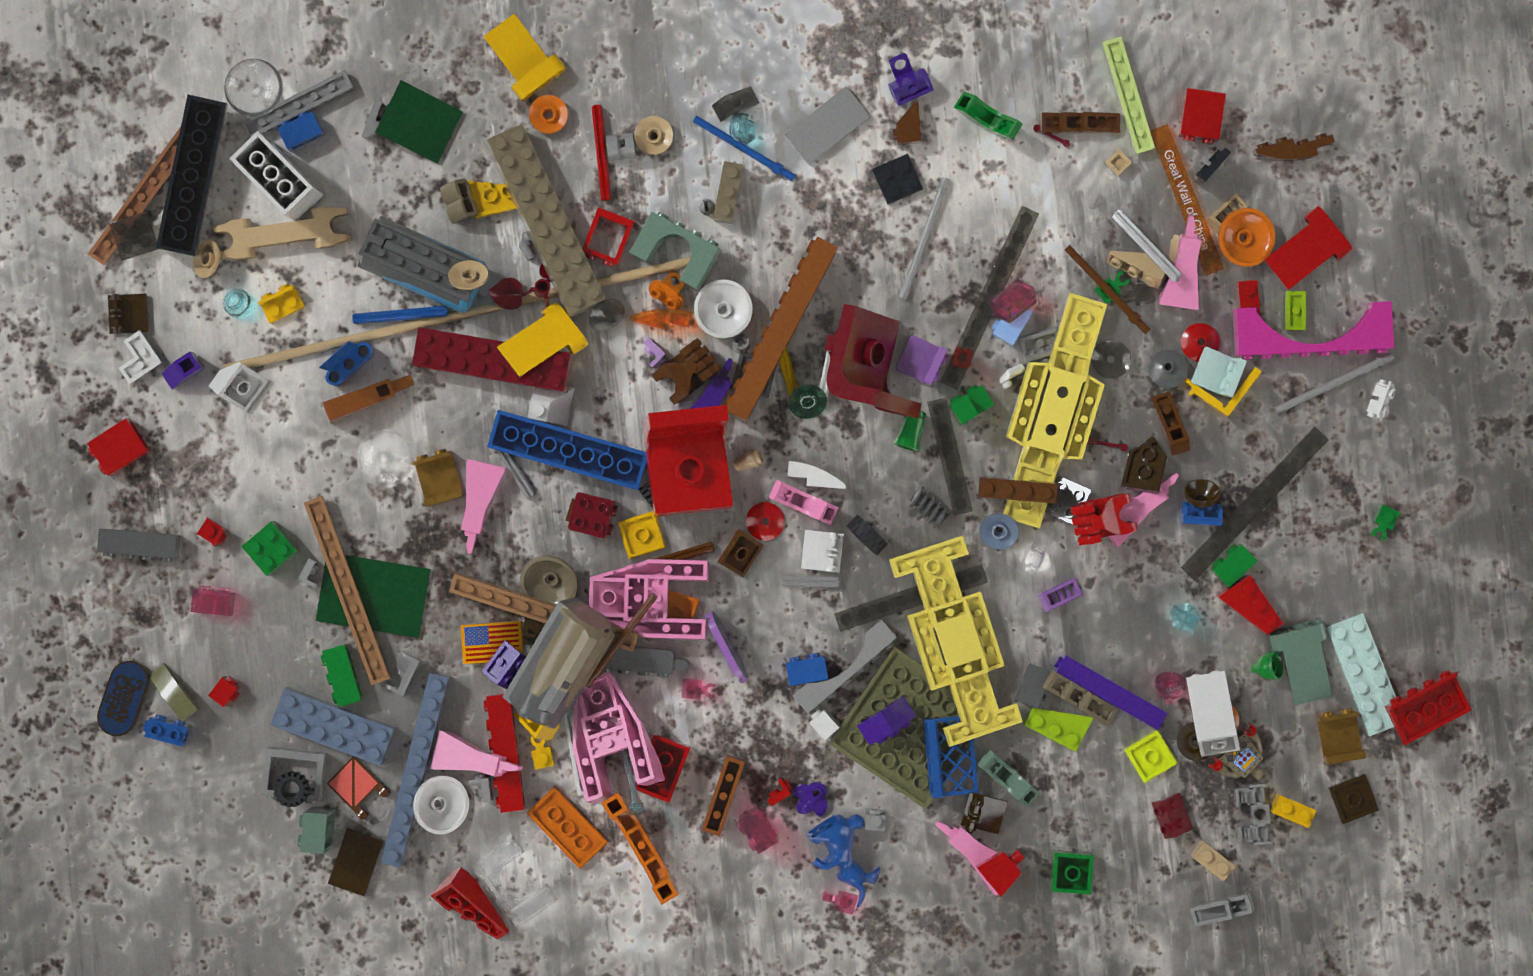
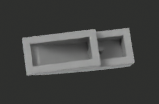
[1190,891,1255,927]

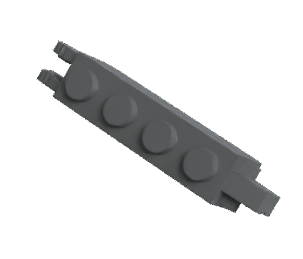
[602,645,689,678]

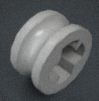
[732,334,750,354]

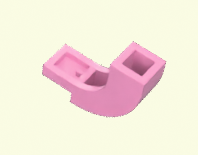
[769,480,839,525]

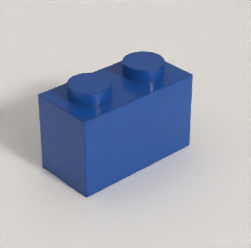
[277,111,325,152]
[786,653,828,686]

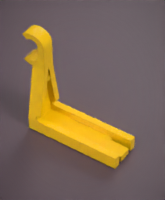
[1176,367,1262,418]

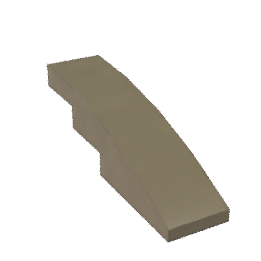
[1042,670,1119,726]

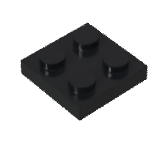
[1194,147,1231,186]
[872,154,923,205]

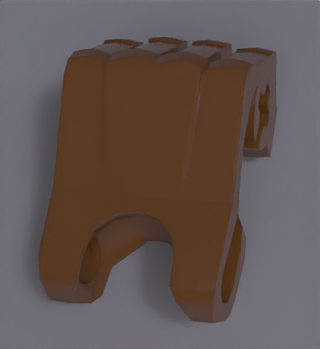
[651,338,721,405]

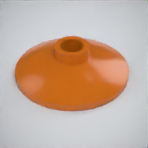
[529,95,568,134]

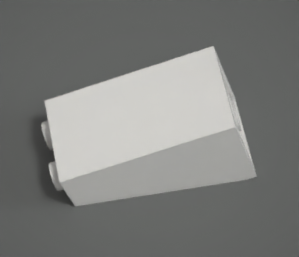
[1186,670,1240,757]

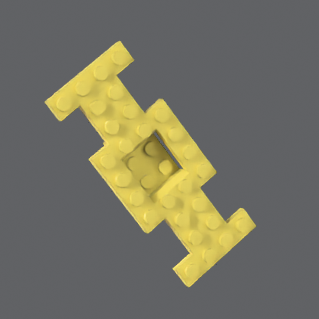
[889,536,1023,746]

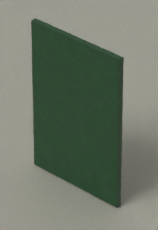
[315,555,431,638]

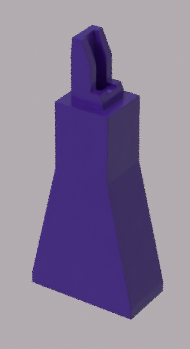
[690,358,732,409]

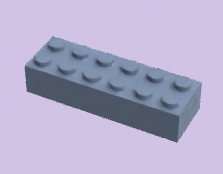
[270,687,397,766]

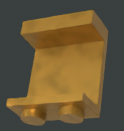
[412,449,464,507]
[1317,708,1366,765]

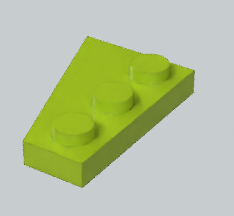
[1023,707,1094,752]

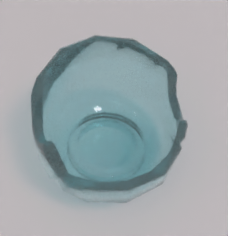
[729,113,755,143]
[223,289,255,319]

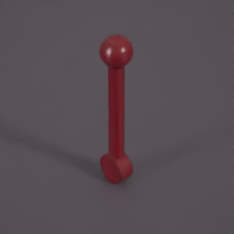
[1033,124,1070,147]
[1088,437,1128,451]

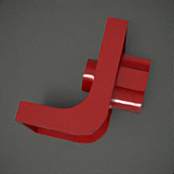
[644,405,733,517]

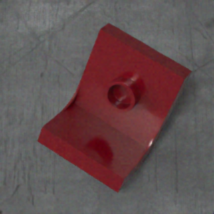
[824,304,922,419]

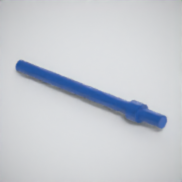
[693,115,796,182]

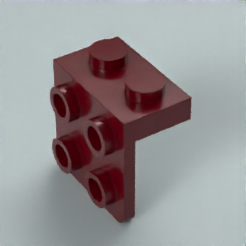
[568,492,618,539]

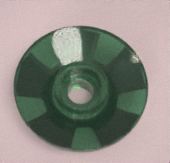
[788,384,827,419]

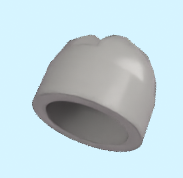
[699,199,714,215]

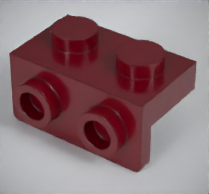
[1152,793,1193,839]

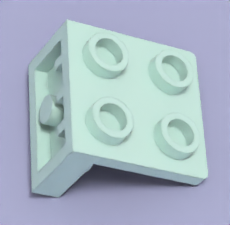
[1191,347,1247,398]

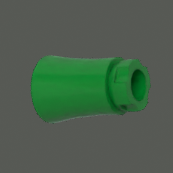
[893,410,927,452]

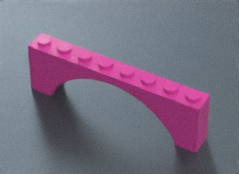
[1233,301,1394,360]

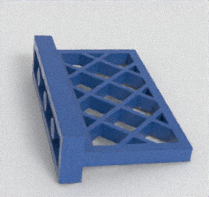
[923,716,979,798]

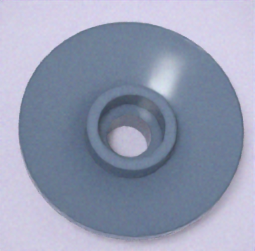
[980,513,1019,549]

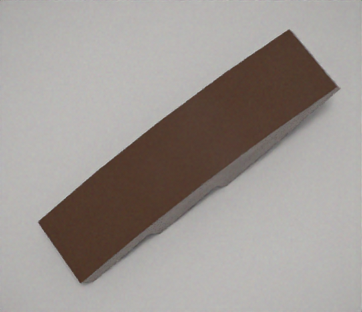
[1039,112,1120,134]

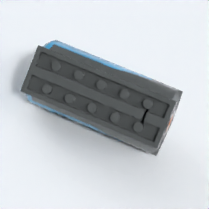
[358,216,487,313]

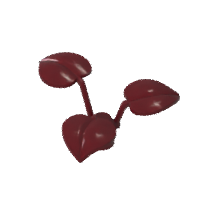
[488,263,551,310]

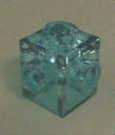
[1169,602,1201,632]

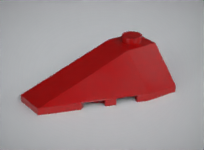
[430,867,509,940]

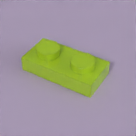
[1285,291,1306,331]

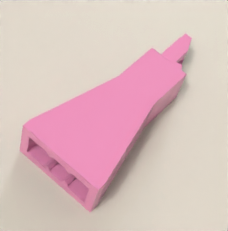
[1158,214,1201,310]
[461,459,507,554]
[1109,473,1179,547]
[430,730,523,776]
[935,821,1021,895]

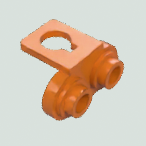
[649,271,685,310]

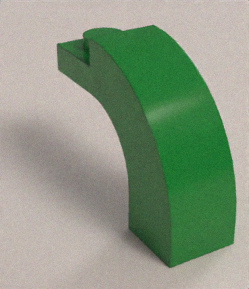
[954,91,1023,140]

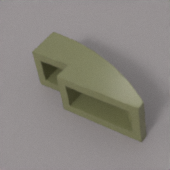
[149,663,200,722]

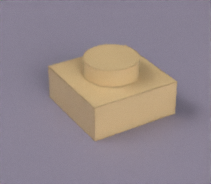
[1104,149,1132,177]

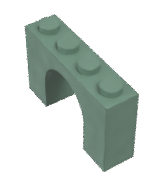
[629,211,722,292]

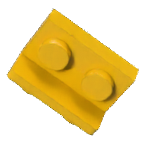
[258,284,305,324]

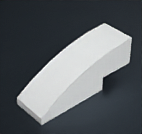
[788,461,846,489]

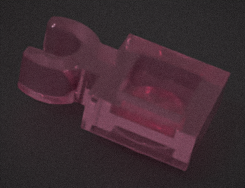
[681,678,716,700]

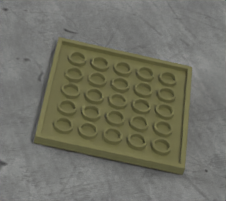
[829,647,969,809]

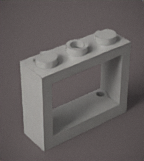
[261,747,327,804]

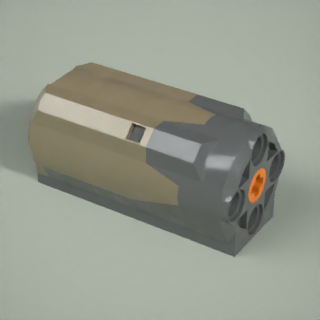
[503,597,615,729]

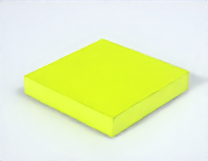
[1124,730,1178,783]

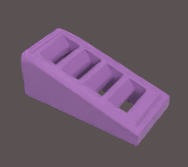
[1037,577,1083,612]

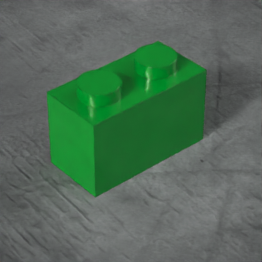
[1211,544,1257,588]

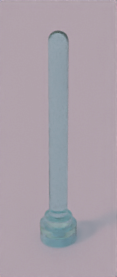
[621,749,645,815]

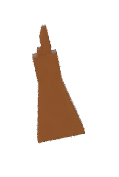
[322,375,414,424]

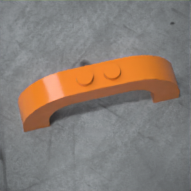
[601,792,679,905]

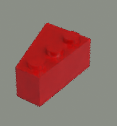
[1215,575,1284,635]

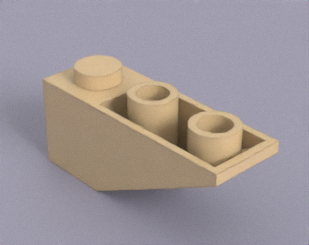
[1107,251,1172,289]

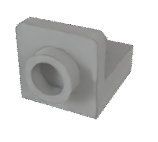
[298,558,319,589]
[469,774,493,802]

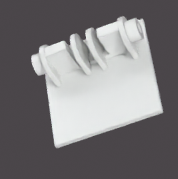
[801,530,844,573]

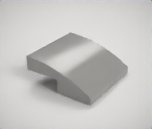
[1018,326,1058,372]

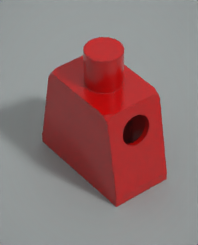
[976,849,1025,897]

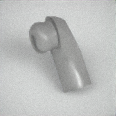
[519,231,536,261]

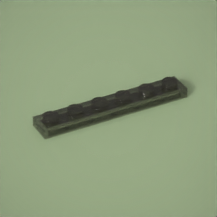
[927,398,973,516]

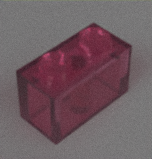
[990,279,1037,324]
[190,585,235,616]

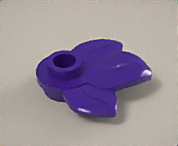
[792,782,828,817]

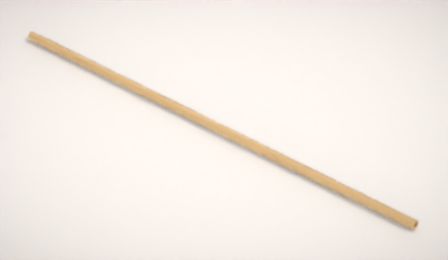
[223,256,691,369]

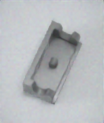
[385,651,422,696]

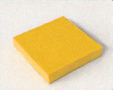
[617,511,666,559]

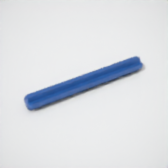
[352,306,448,324]

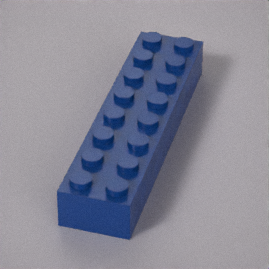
[487,410,647,490]

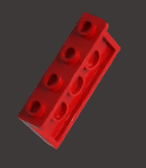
[1384,670,1472,745]

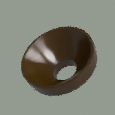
[1184,479,1220,509]

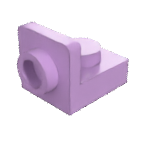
[644,338,667,368]

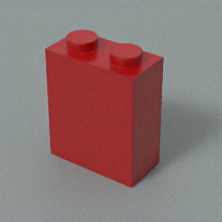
[1178,88,1226,145]
[87,418,151,476]

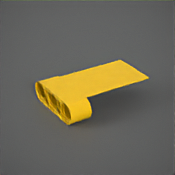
[483,14,566,102]
[497,302,588,377]

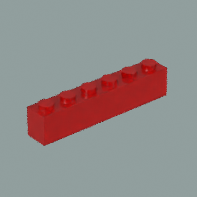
[483,693,526,813]

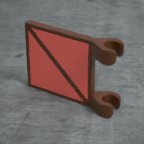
[326,756,391,820]

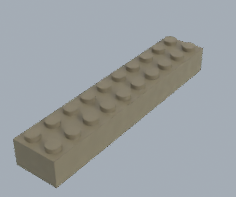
[486,124,606,318]

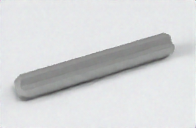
[487,432,535,499]

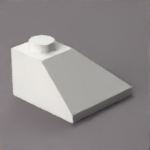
[209,362,268,412]
[527,387,575,426]

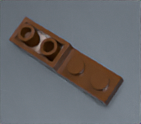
[1253,133,1335,161]

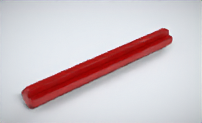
[591,105,612,201]

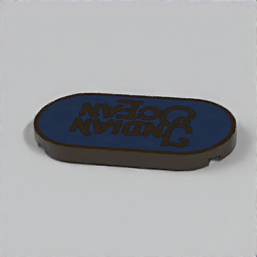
[97,660,150,736]

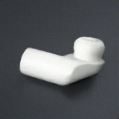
[1000,364,1025,389]

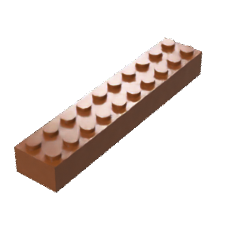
[724,236,838,423]

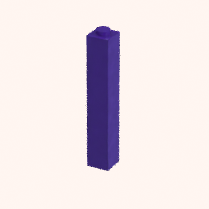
[1054,654,1168,730]

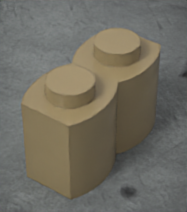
[440,178,477,224]

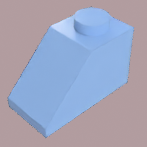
[991,310,1033,346]

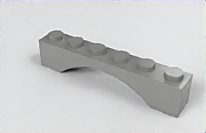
[792,619,897,713]

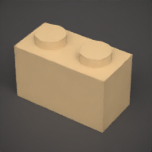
[1190,840,1235,882]

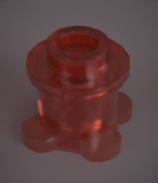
[952,347,974,368]

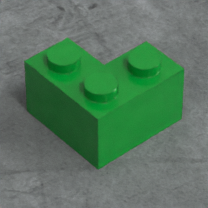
[948,384,994,426]

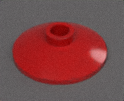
[1181,323,1220,362]
[746,502,785,541]

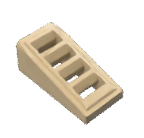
[1206,193,1249,234]

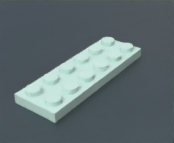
[1326,613,1396,736]

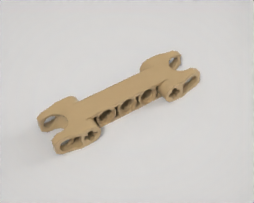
[213,207,352,260]

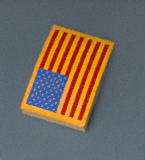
[461,621,523,664]

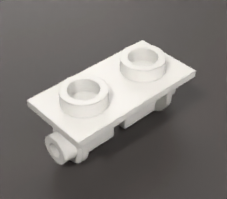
[1366,379,1396,422]

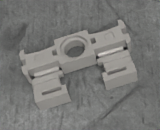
[1234,783,1272,845]

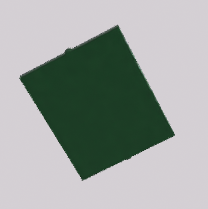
[375,80,463,164]

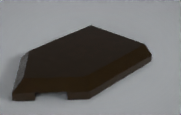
[1121,436,1168,494]

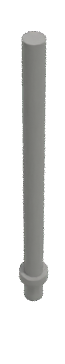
[899,177,950,300]
[1274,353,1394,414]

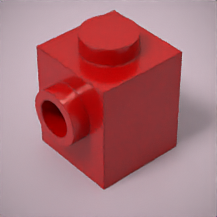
[208,676,241,707]

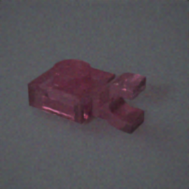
[822,890,858,915]

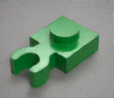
[1094,271,1130,304]
[1370,504,1400,541]

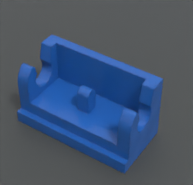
[1180,502,1223,526]

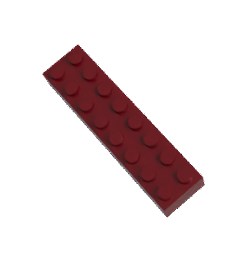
[412,327,574,393]

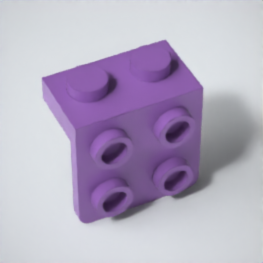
[896,335,949,386]

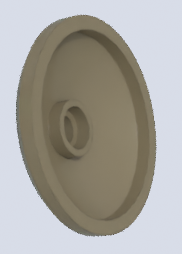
[520,555,578,605]

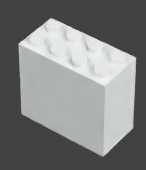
[229,131,324,221]

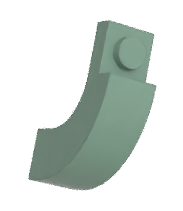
[977,750,1040,808]

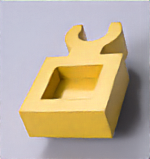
[531,736,555,770]

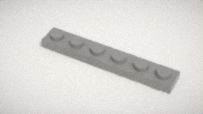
[240,70,354,139]

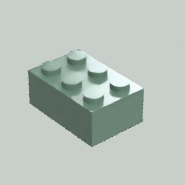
[298,807,336,854]

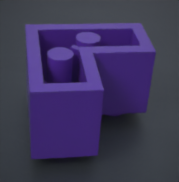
[857,696,916,745]

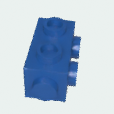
[143,714,191,747]

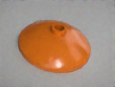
[1218,208,1275,267]

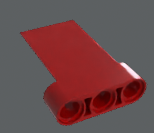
[1264,206,1353,290]

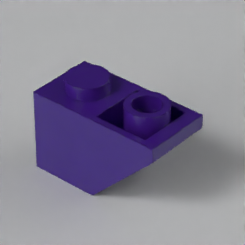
[161,351,205,390]

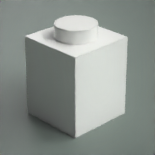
[810,708,841,740]

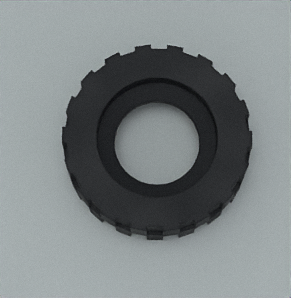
[846,515,888,555]

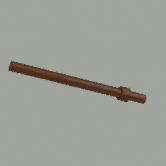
[1065,245,1151,334]
[586,592,658,688]

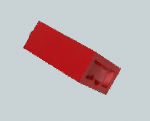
[582,207,635,268]

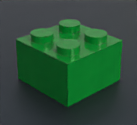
[241,521,300,576]
[1050,850,1094,895]

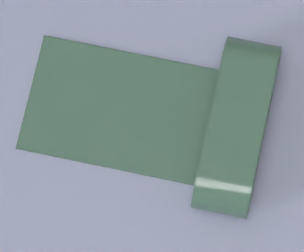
[1269,619,1332,706]

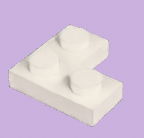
[119,330,163,384]

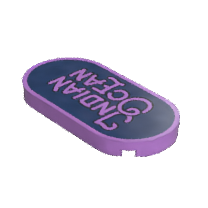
[705,611,749,683]

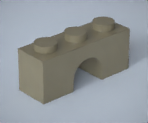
[713,161,744,224]

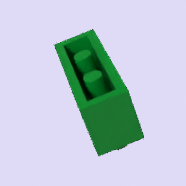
[321,644,364,707]

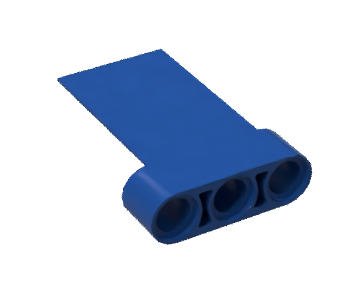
[319,341,374,386]

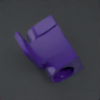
[888,53,934,106]

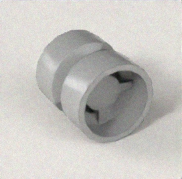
[606,133,636,161]

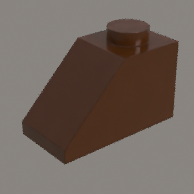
[893,102,921,145]

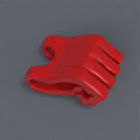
[1071,493,1138,546]

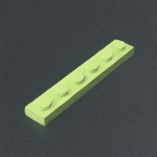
[1102,37,1155,154]

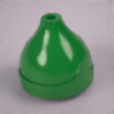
[1251,651,1284,681]

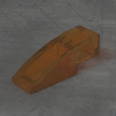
[629,309,693,331]

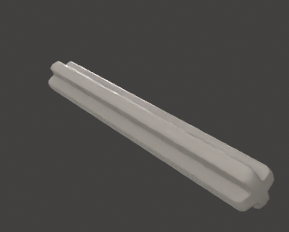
[1112,210,1182,282]

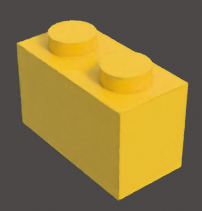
[1270,793,1317,828]

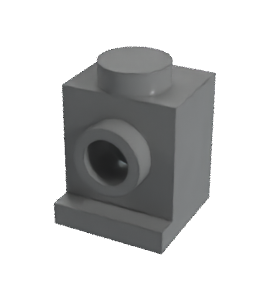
[865,808,886,831]

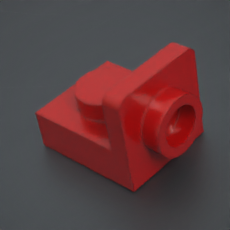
[197,517,228,546]
[767,777,792,806]

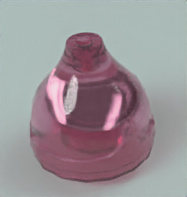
[1155,672,1185,705]

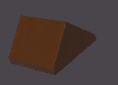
[717,529,764,577]

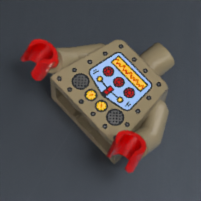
[1208,722,1265,780]

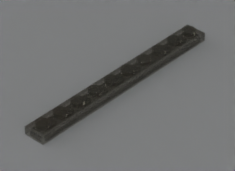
[940,206,1040,390]
[1180,426,1329,581]

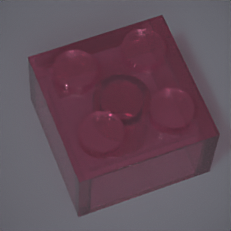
[737,805,779,854]

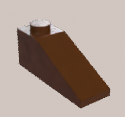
[1151,391,1190,456]

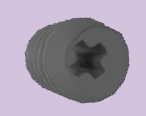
[909,486,951,529]

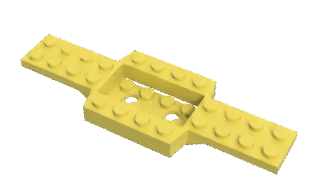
[1003,293,1107,529]

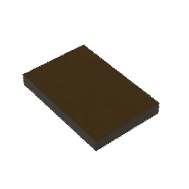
[328,828,384,896]

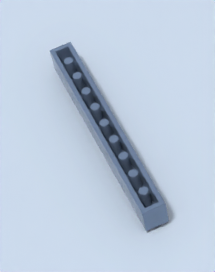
[381,672,451,868]

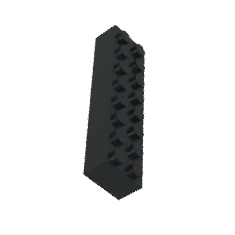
[156,94,228,256]

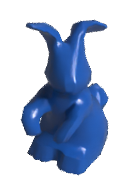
[806,814,880,908]

